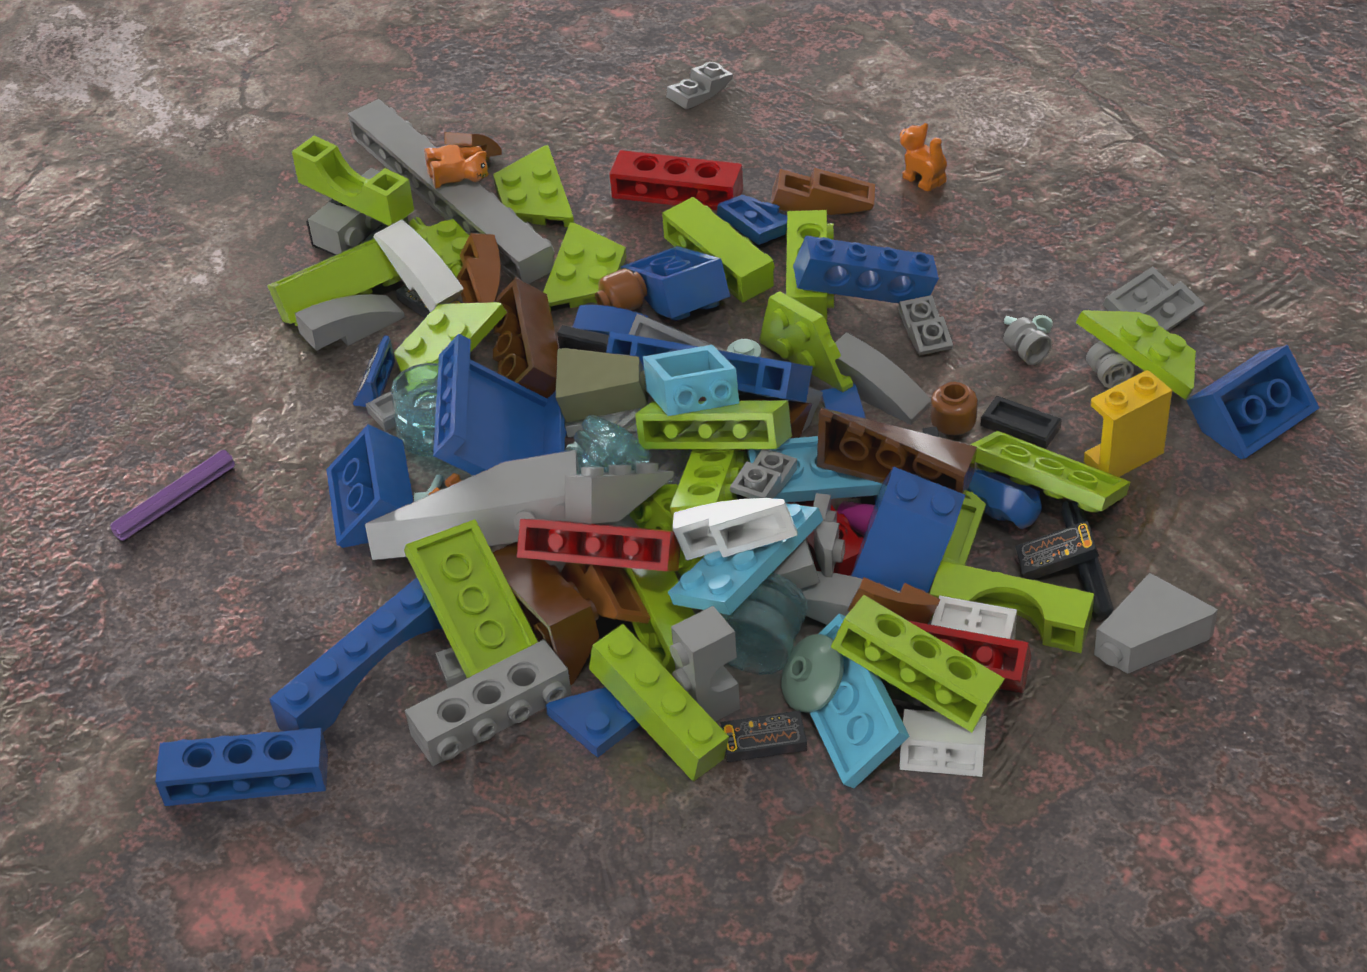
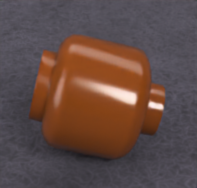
[595,268,647,311]
[930,382,978,436]

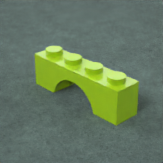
[292,135,414,226]
[929,561,1094,653]

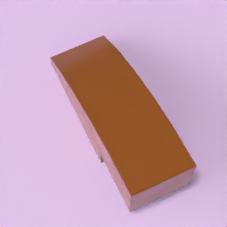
[771,167,875,215]
[457,233,501,303]
[561,562,651,624]

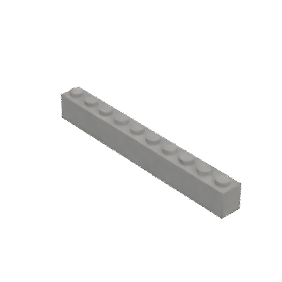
[348,99,555,284]

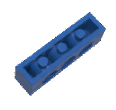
[793,236,939,304]
[155,728,328,806]

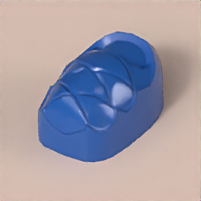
[967,468,1042,529]

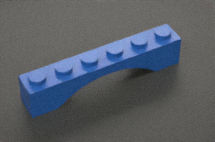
[606,331,813,402]
[269,578,443,732]

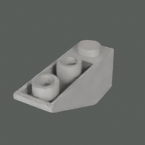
[565,463,673,524]

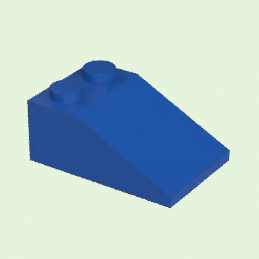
[621,246,730,320]
[851,467,965,593]

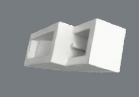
[373,220,464,312]
[673,498,798,560]

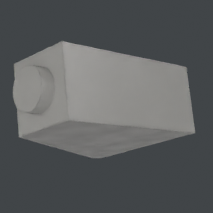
[1094,573,1218,674]

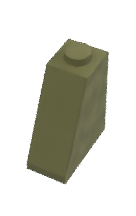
[556,348,648,423]

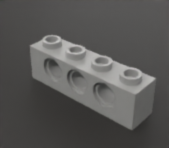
[405,640,571,766]

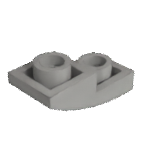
[666,62,733,109]
[898,295,953,356]
[730,449,797,499]
[813,493,845,577]

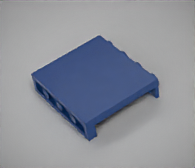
[433,334,566,475]

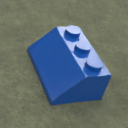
[1186,345,1320,459]
[326,424,414,548]

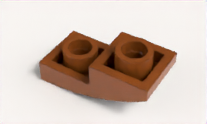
[444,132,502,162]
[847,577,940,624]

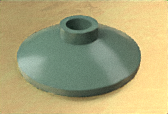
[781,634,844,713]

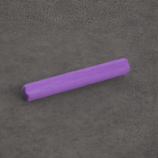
[110,450,235,541]

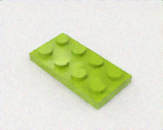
[970,431,1131,512]
[404,519,538,678]

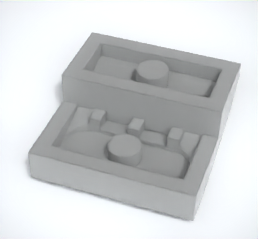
[1102,266,1205,331]

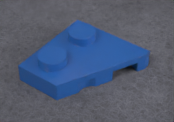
[717,195,787,245]
[546,687,640,758]

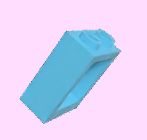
[643,345,739,416]

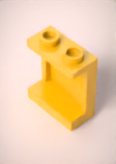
[1083,370,1172,477]

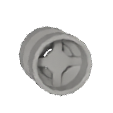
[1003,317,1052,365]
[1086,341,1134,388]

